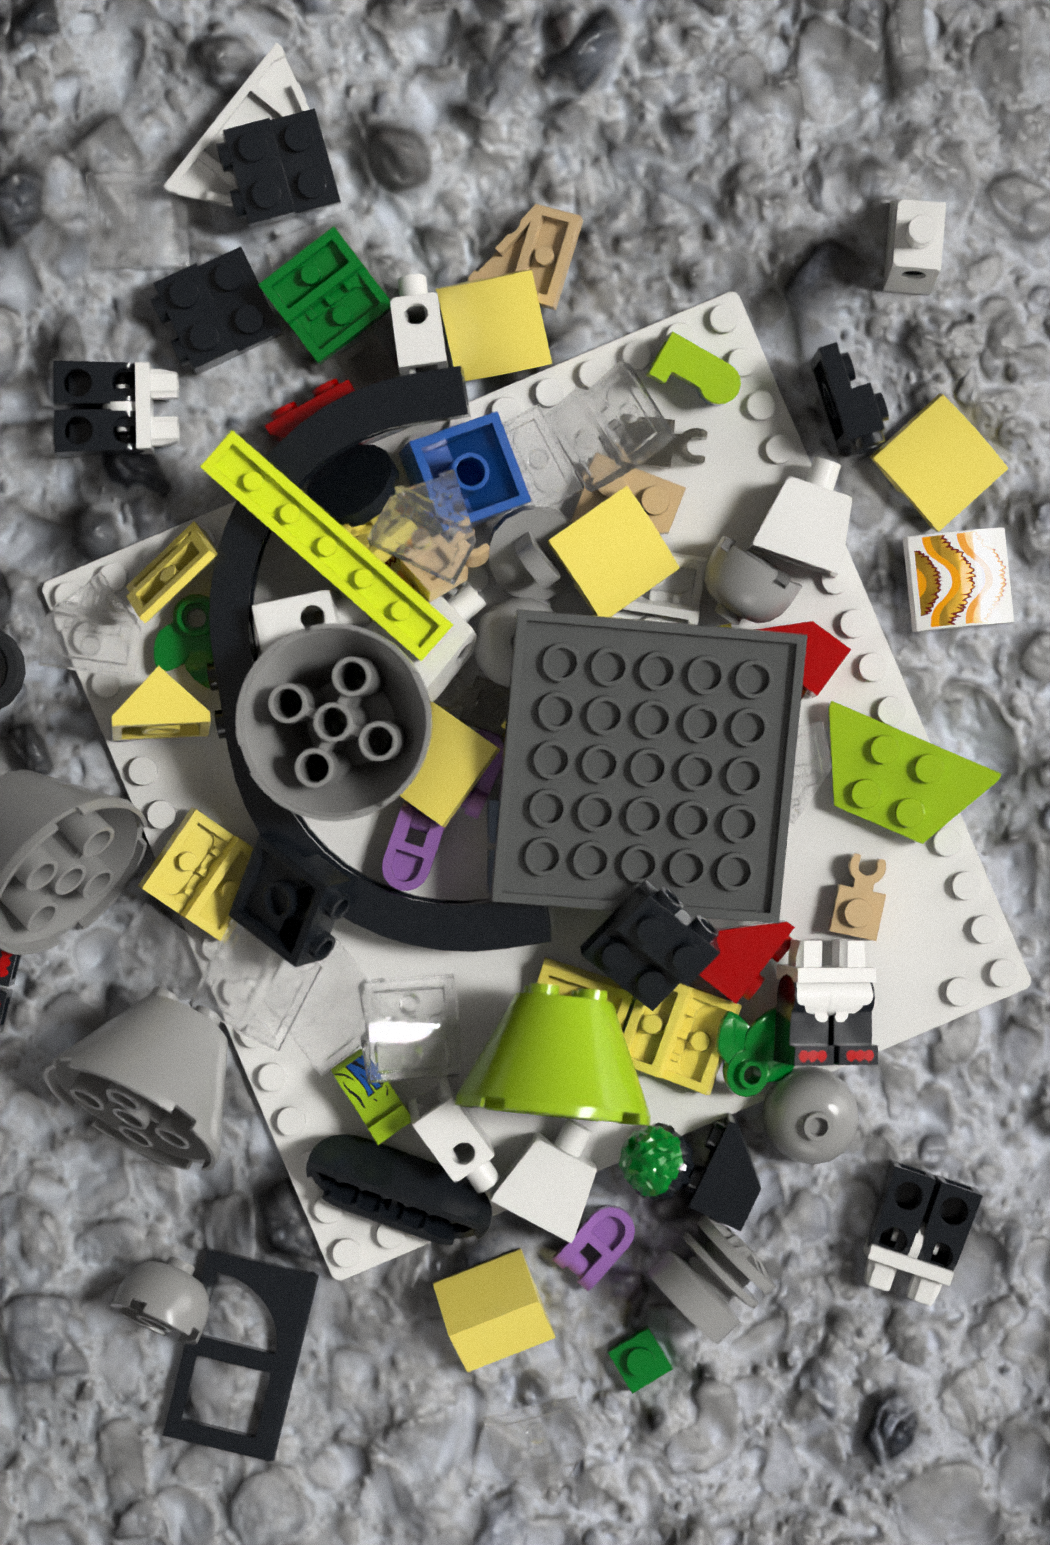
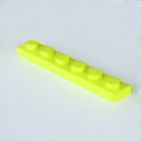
[200,430,454,661]

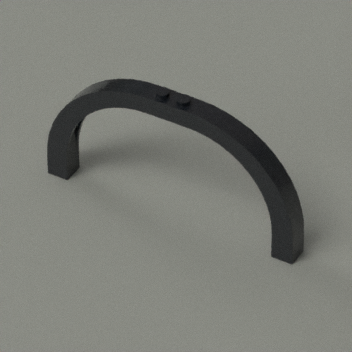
[207,366,553,952]

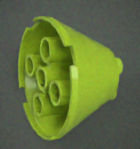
[455,983,651,1126]

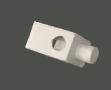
[883,199,946,295]
[390,274,448,376]
[749,457,852,578]
[365,583,486,702]
[252,589,372,653]
[407,1076,501,1193]
[491,1118,597,1244]

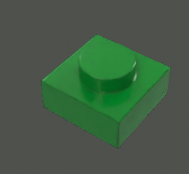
[607,1325,673,1394]

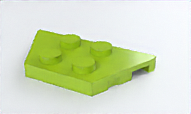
[828,701,1002,844]

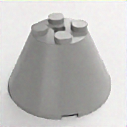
[235,623,432,821]
[0,769,148,955]
[43,987,228,1171]

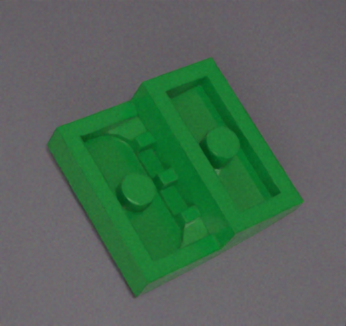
[258,226,391,365]

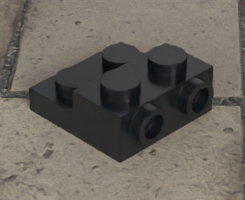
[216,108,341,228]
[150,246,283,375]
[809,342,889,456]
[229,832,352,968]
[580,880,721,1011]

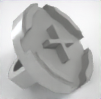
[488,505,574,600]

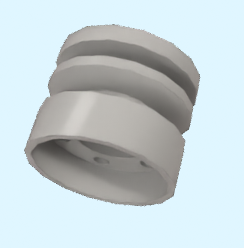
[647,1214,776,1344]

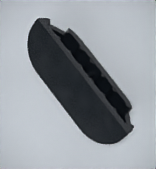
[306,1134,492,1245]

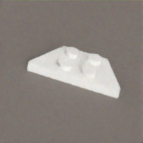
[163,42,324,207]

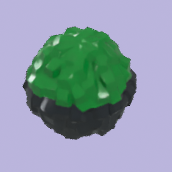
[619,1123,694,1201]

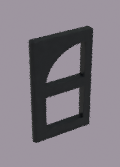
[163,1248,319,1462]

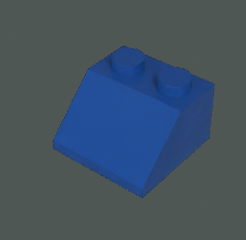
[398,411,532,540]

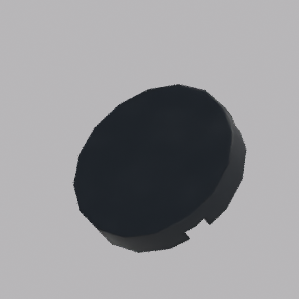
[307,444,399,528]

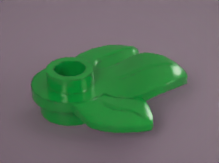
[154,594,214,689]
[716,1007,794,1097]

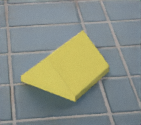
[112,666,211,741]
[433,1248,556,1373]

